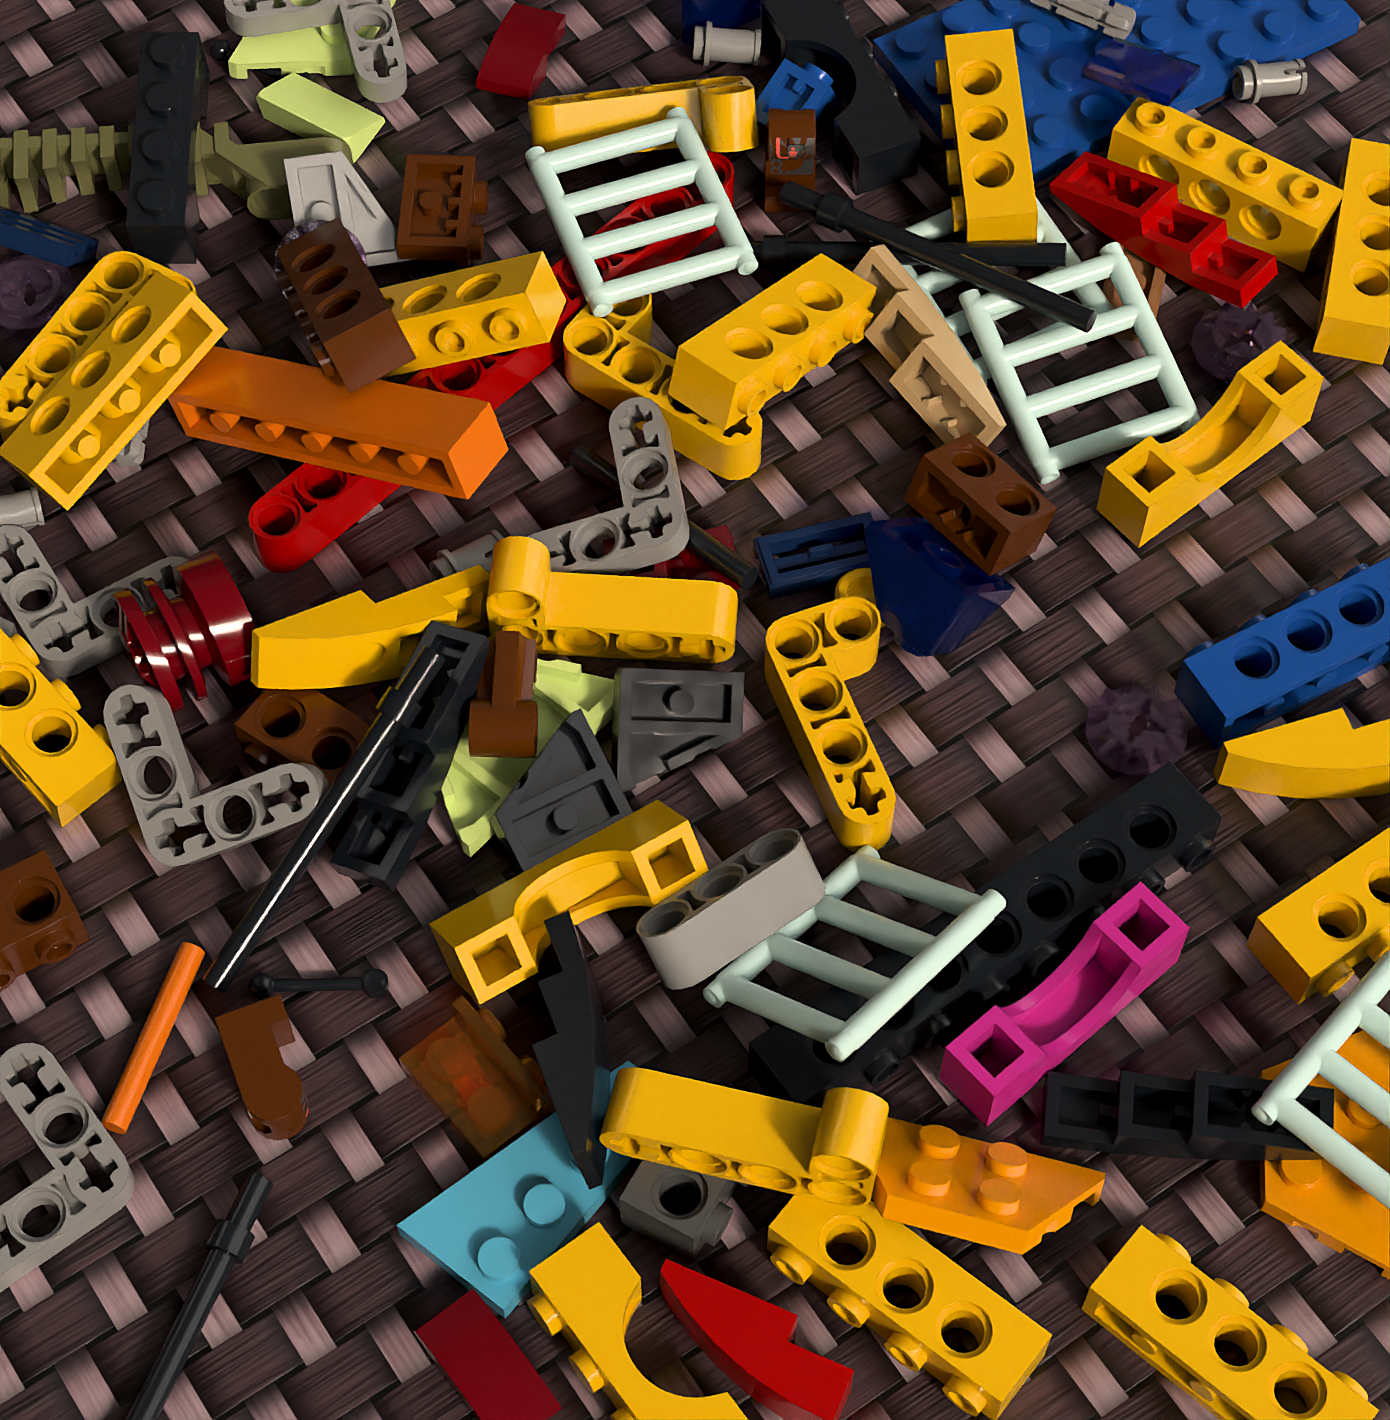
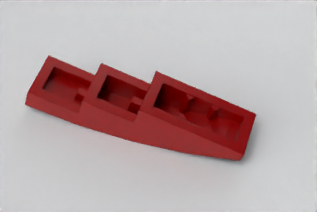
[1050,151,1278,309]

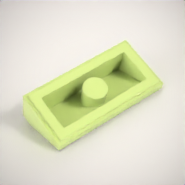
[256,72,385,163]

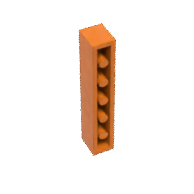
[168,346,509,500]

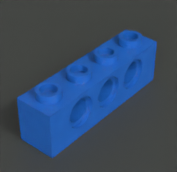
[1174,557,1390,749]

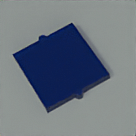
[1081,37,1201,107]

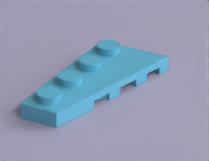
[397,1061,640,1319]

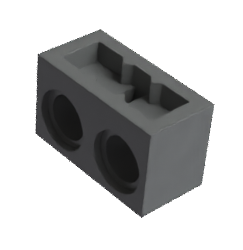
[619,1160,750,1262]

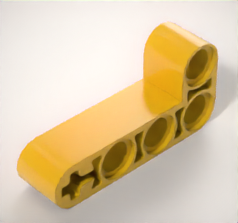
[528,76,759,153]
[0,251,197,442]
[563,294,762,480]
[486,536,738,663]
[764,596,896,852]
[599,1067,889,1207]

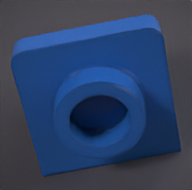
[755,58,841,130]

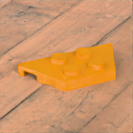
[1259,1030,1390,1280]
[872,1117,1106,1255]

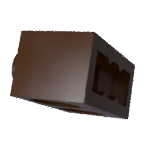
[904,432,1057,576]
[234,688,371,819]
[0,849,90,992]

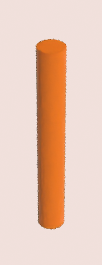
[101,942,205,1134]

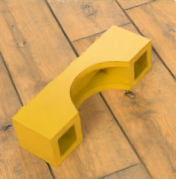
[1096,340,1324,548]
[429,799,709,1004]
[527,1222,748,1420]

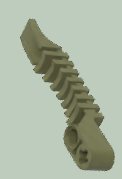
[0,121,353,220]

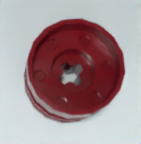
[111,550,256,713]

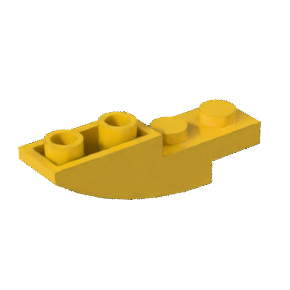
[251,565,490,690]

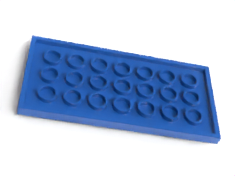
[872,0,1361,183]

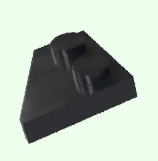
[611,668,745,792]
[489,708,633,876]

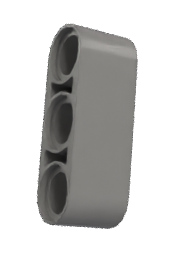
[636,828,826,990]

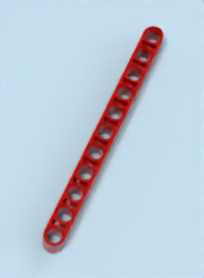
[248,151,734,573]

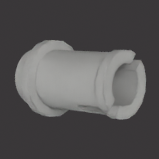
[692,21,761,66]
[1231,58,1308,105]
[0,486,45,528]
[429,530,503,581]

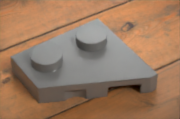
[283,150,409,267]

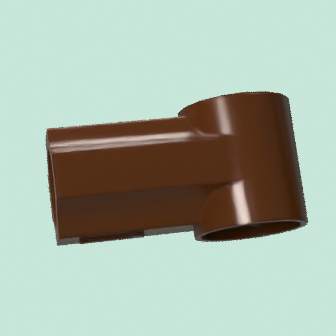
[468,631,538,758]

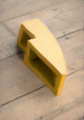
[1213,708,1390,799]

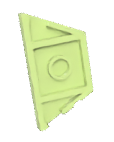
[228,0,396,79]
[439,659,614,857]

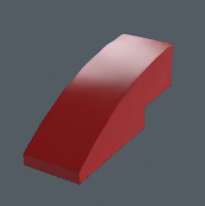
[660,1259,854,1420]

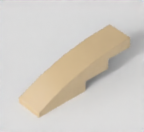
[852,244,1007,447]

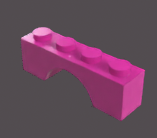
[939,882,1190,1127]

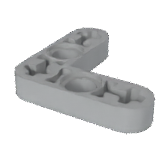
[224,0,407,103]
[527,397,689,575]
[0,525,189,677]
[103,684,329,867]
[0,1043,135,1292]

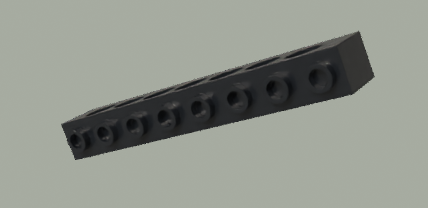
[748,761,1222,1108]

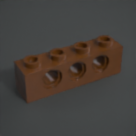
[275,217,417,393]

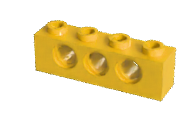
[935,29,1038,243]
[1107,93,1344,273]
[1312,138,1390,365]
[379,251,566,379]
[668,253,877,431]
[0,271,228,511]
[0,628,123,828]
[1246,827,1390,1005]
[767,1195,1052,1420]
[1081,1224,1379,1420]

